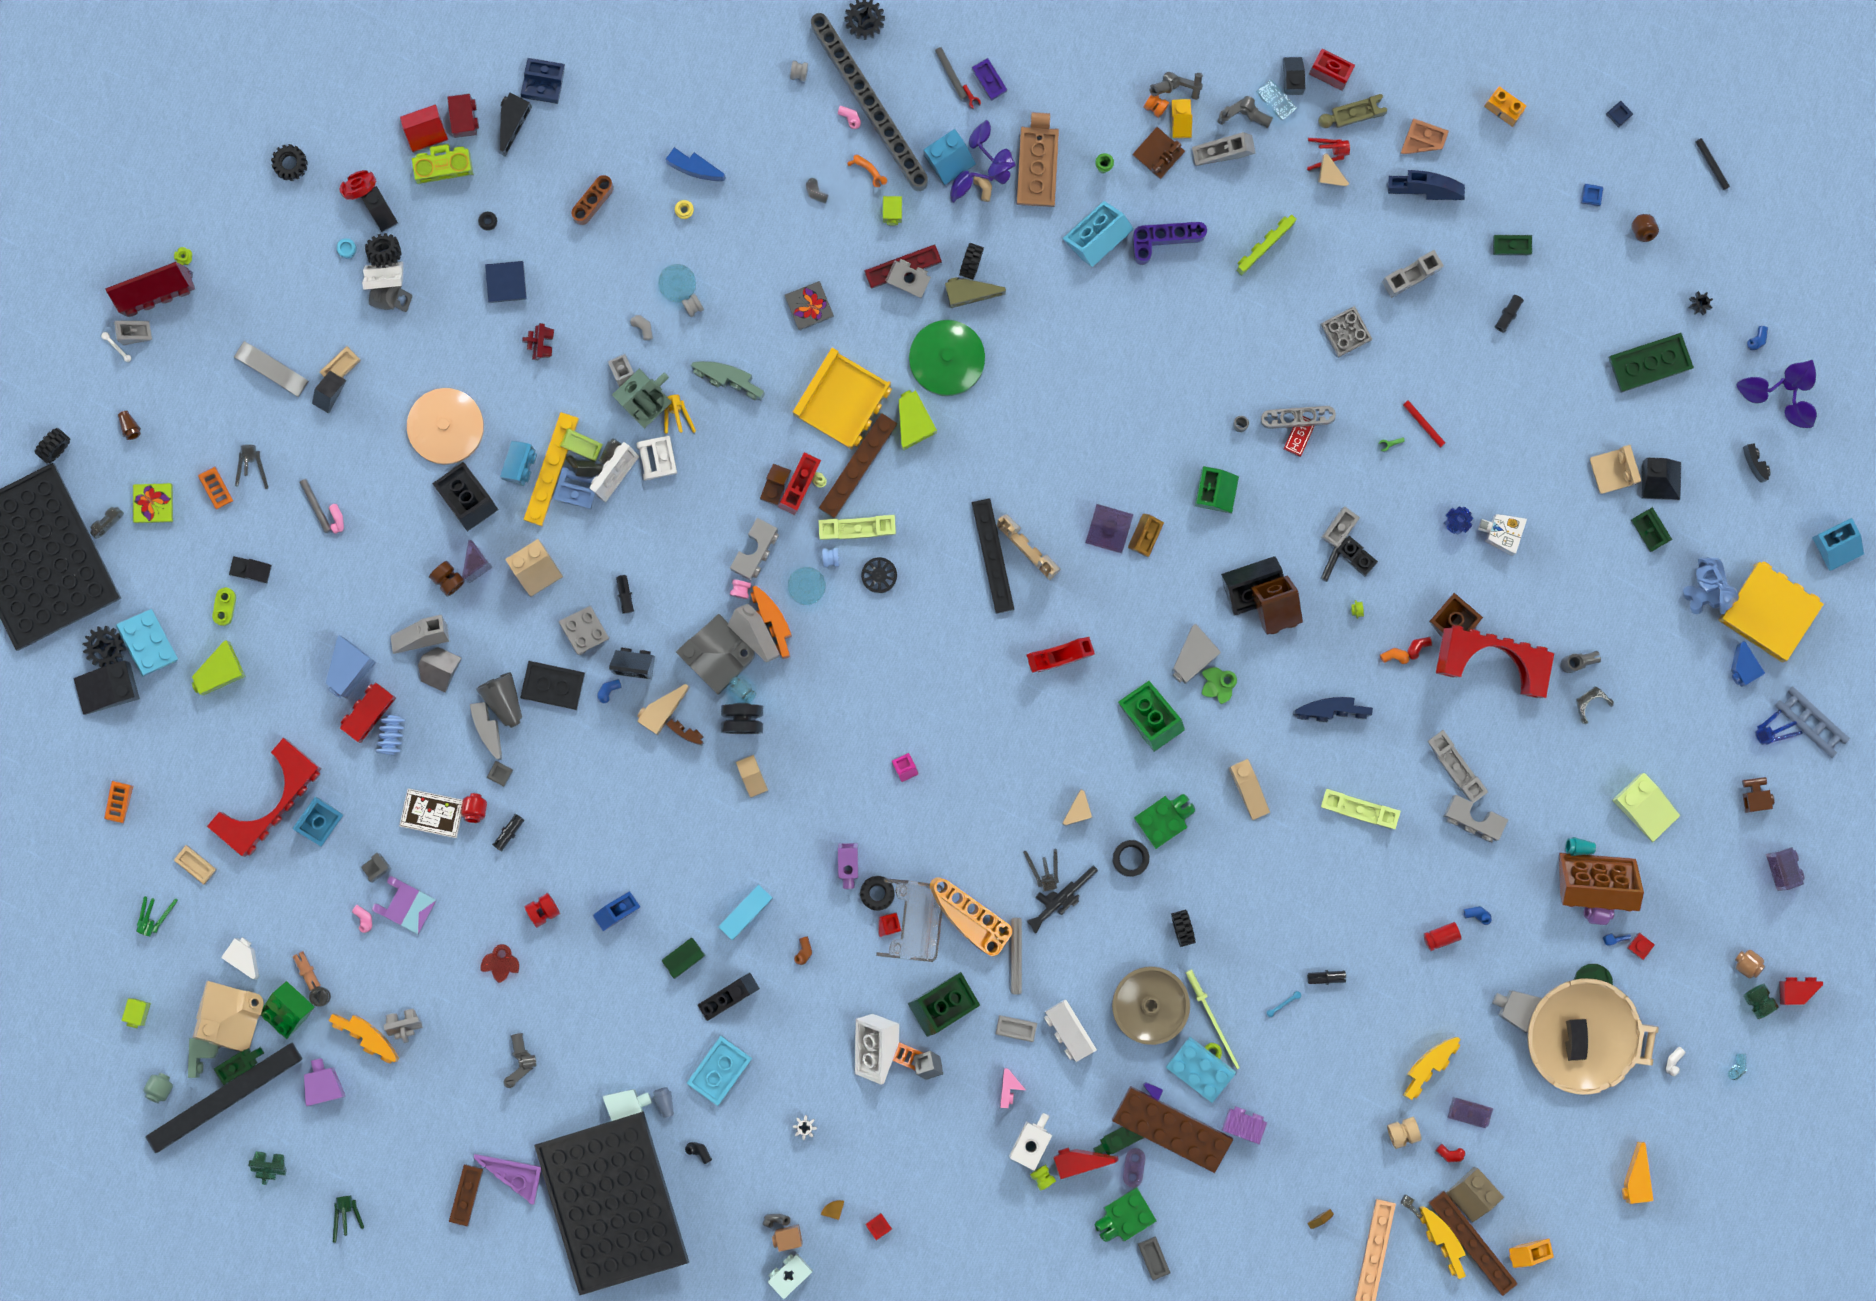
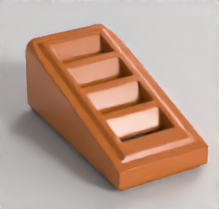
[198,466,233,509]
[104,781,134,823]
[892,1042,923,1071]

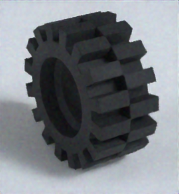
[271,144,308,181]
[365,233,402,268]
[959,243,984,280]
[34,428,71,464]
[860,876,895,911]
[1171,910,1196,947]

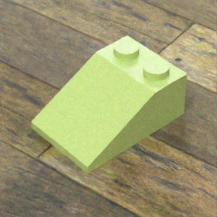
[1612,773,1680,842]

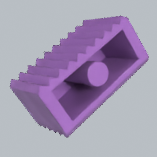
[1222,1106,1267,1145]

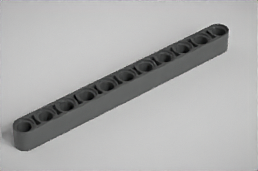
[811,13,928,191]

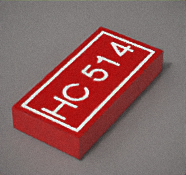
[1283,416,1314,457]

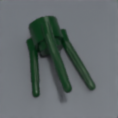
[333,1195,364,1243]

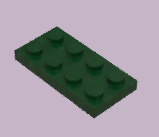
[1608,333,1694,393]

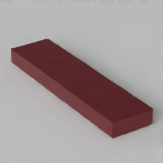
[864,244,942,289]

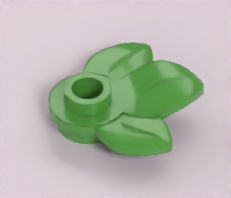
[1202,667,1237,704]

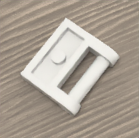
[636,436,677,481]

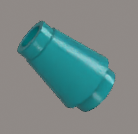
[1565,837,1596,856]

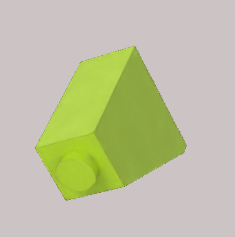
[899,390,937,451]
[191,640,246,696]

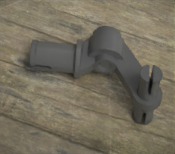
[1149,72,1203,100]
[1218,96,1273,128]
[504,1033,536,1088]

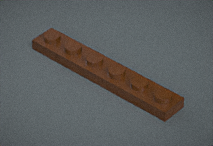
[819,413,898,519]
[1428,1191,1518,1296]

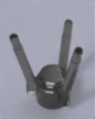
[235,445,269,489]
[1023,848,1059,892]

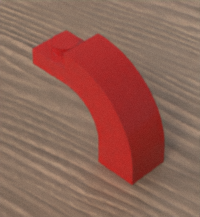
[1026,637,1095,673]

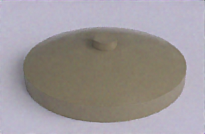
[1112,967,1190,1045]

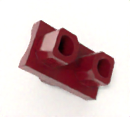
[522,323,554,360]

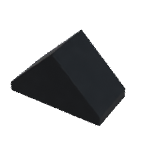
[312,371,347,413]

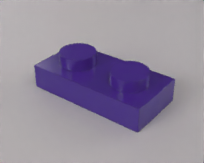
[972,58,1007,101]

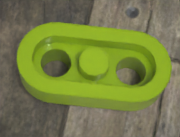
[212,587,236,626]

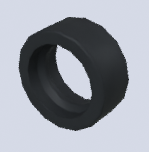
[1113,840,1150,877]

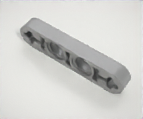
[1261,406,1336,429]

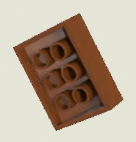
[1559,853,1644,911]

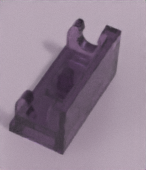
[1447,1097,1493,1128]

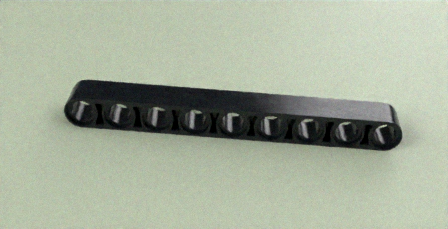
[145,1042,303,1154]

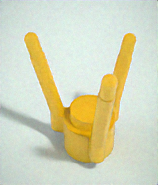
[664,394,696,434]

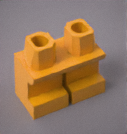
[1484,86,1527,127]

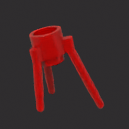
[1307,138,1350,171]

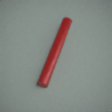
[1403,400,1446,448]

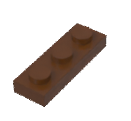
[449,1164,483,1227]

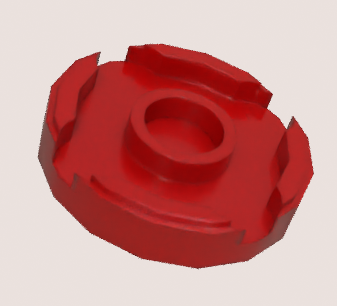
[339,170,377,200]

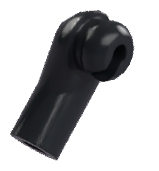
[685,1142,712,1164]

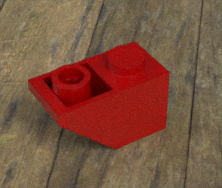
[1779,977,1823,1005]

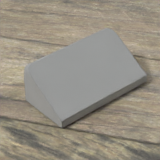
[1321,506,1360,548]

